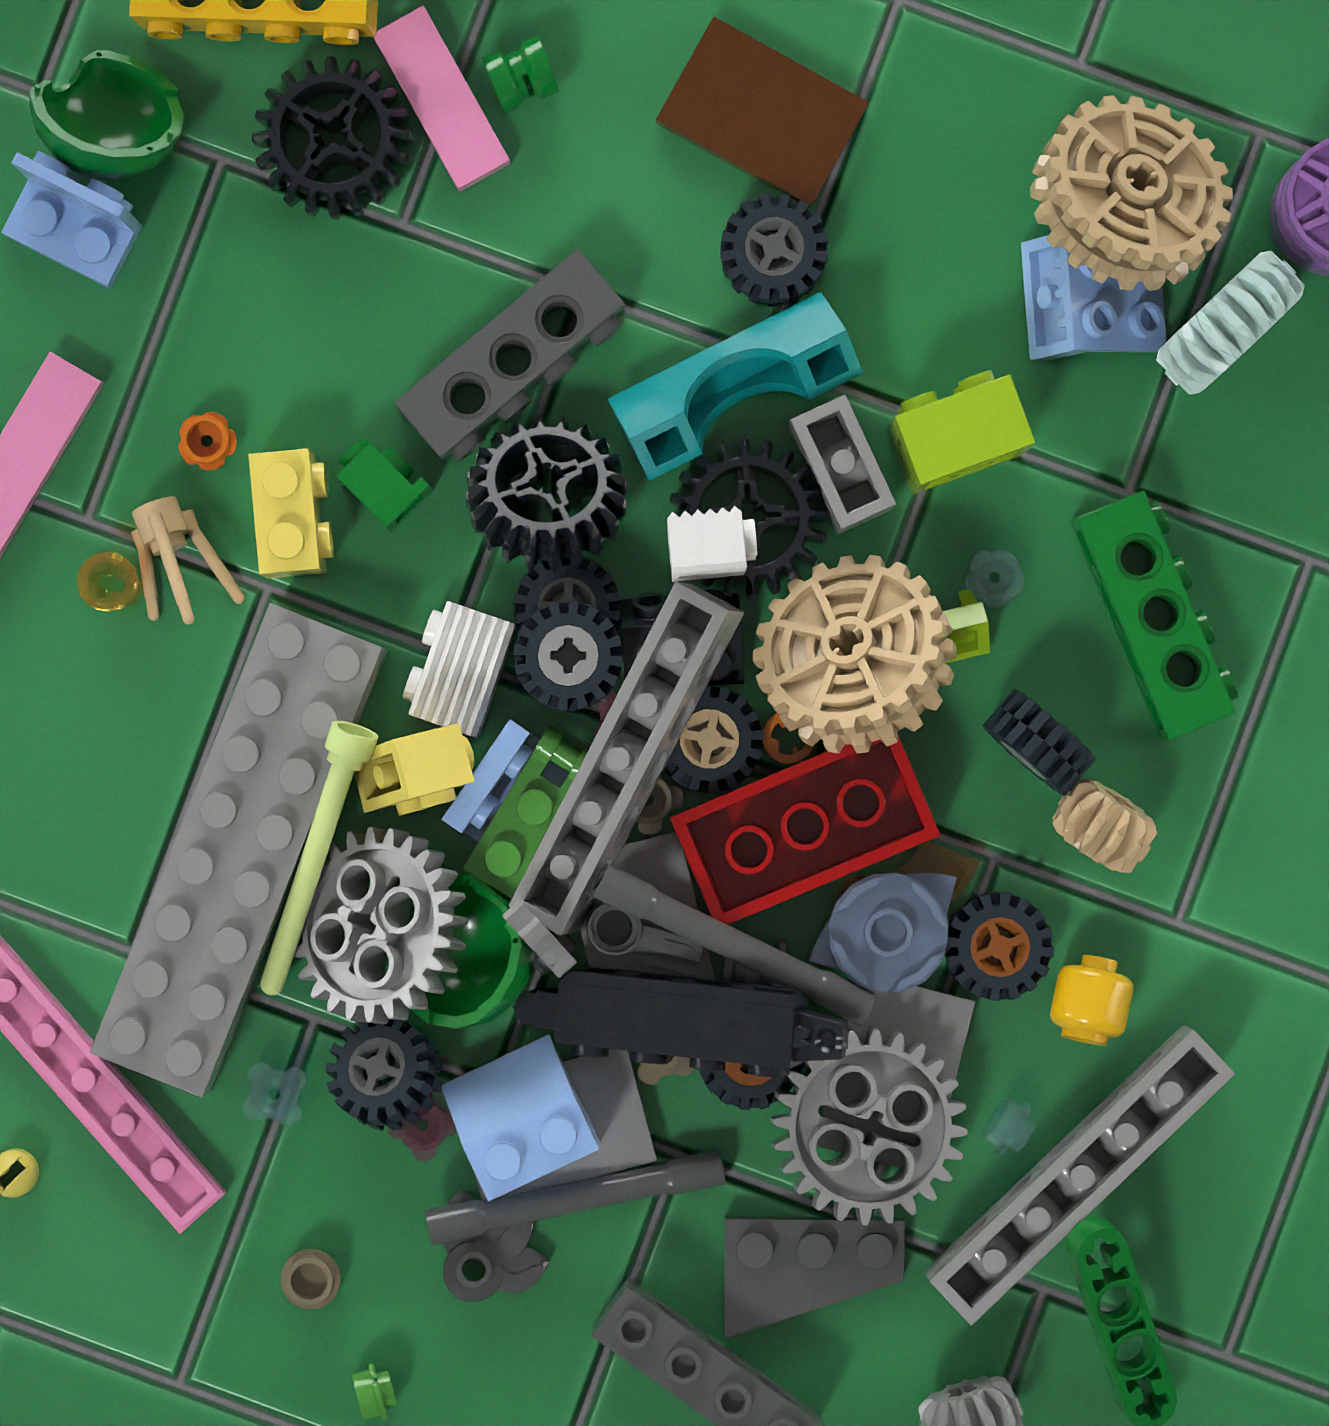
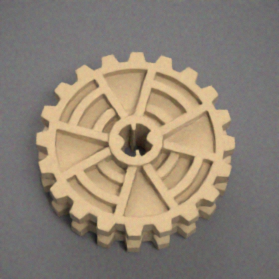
[1030,95,1233,291]
[753,555,957,754]

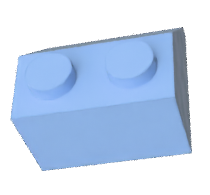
[442,1034,601,1202]

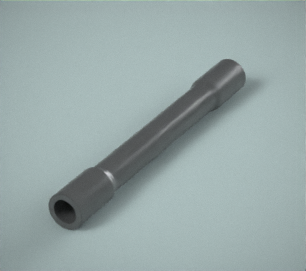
[591,863,876,1026]
[424,1149,725,1246]

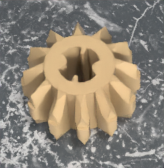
[1052,778,1157,873]

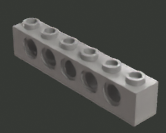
[508,582,745,935]
[924,1025,1235,1326]

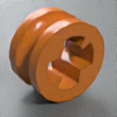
[762,713,814,765]

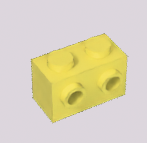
[248,449,334,579]
[354,723,475,816]

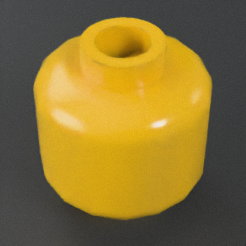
[1050,955,1134,1046]

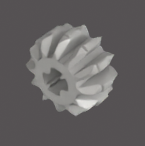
[918,1375,1023,1426]

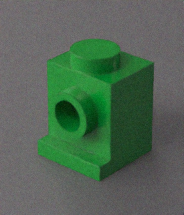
[336,437,433,532]

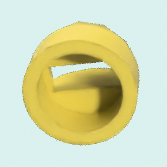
[0,1148,39,1198]

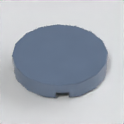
[828,873,948,993]

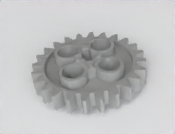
[294,827,468,1024]
[770,1027,968,1225]

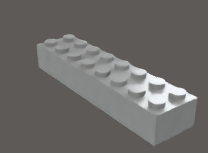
[90,603,388,1098]

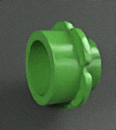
[352,1363,397,1422]

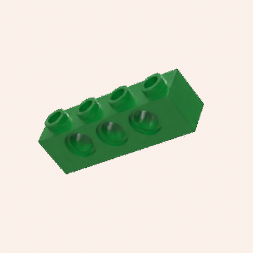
[1070,490,1238,741]

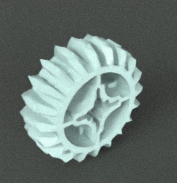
[1156,251,1305,395]

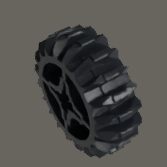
[252,56,414,220]
[466,415,628,573]
[670,437,829,599]

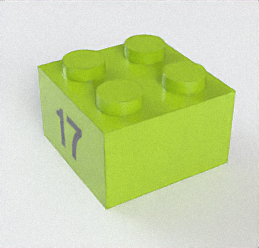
[888,370,1035,495]

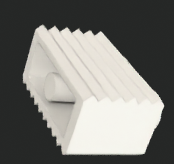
[667,506,757,582]
[402,601,517,739]

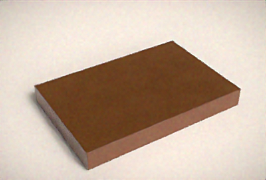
[656,16,869,209]

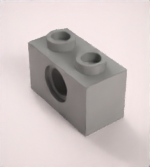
[788,395,896,535]

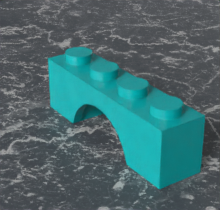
[608,292,863,481]

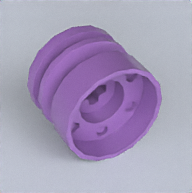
[1268,138,1329,276]

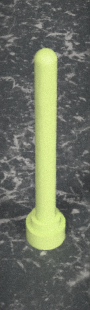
[260,721,378,996]

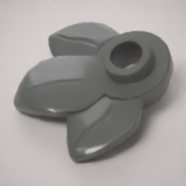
[442,1190,549,1302]

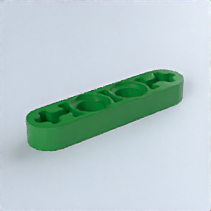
[1066,1216,1177,1426]

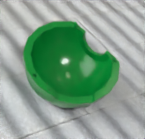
[30,50,184,180]
[409,873,535,1029]

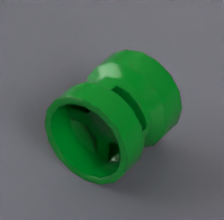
[482,36,559,114]

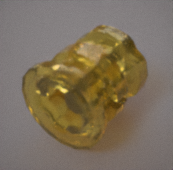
[77,551,142,612]

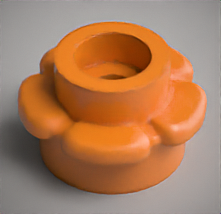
[178,412,237,471]

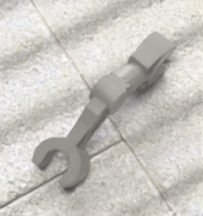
[502,899,577,978]

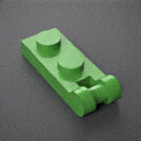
[463,725,589,899]

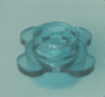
[243,1062,307,1126]

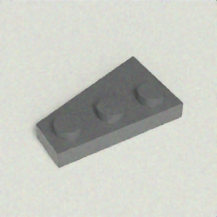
[724,1216,905,1339]

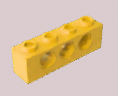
[129,0,378,45]

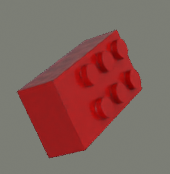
[670,733,941,925]

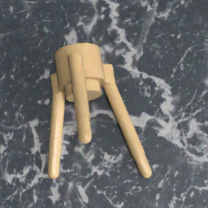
[131,496,245,625]

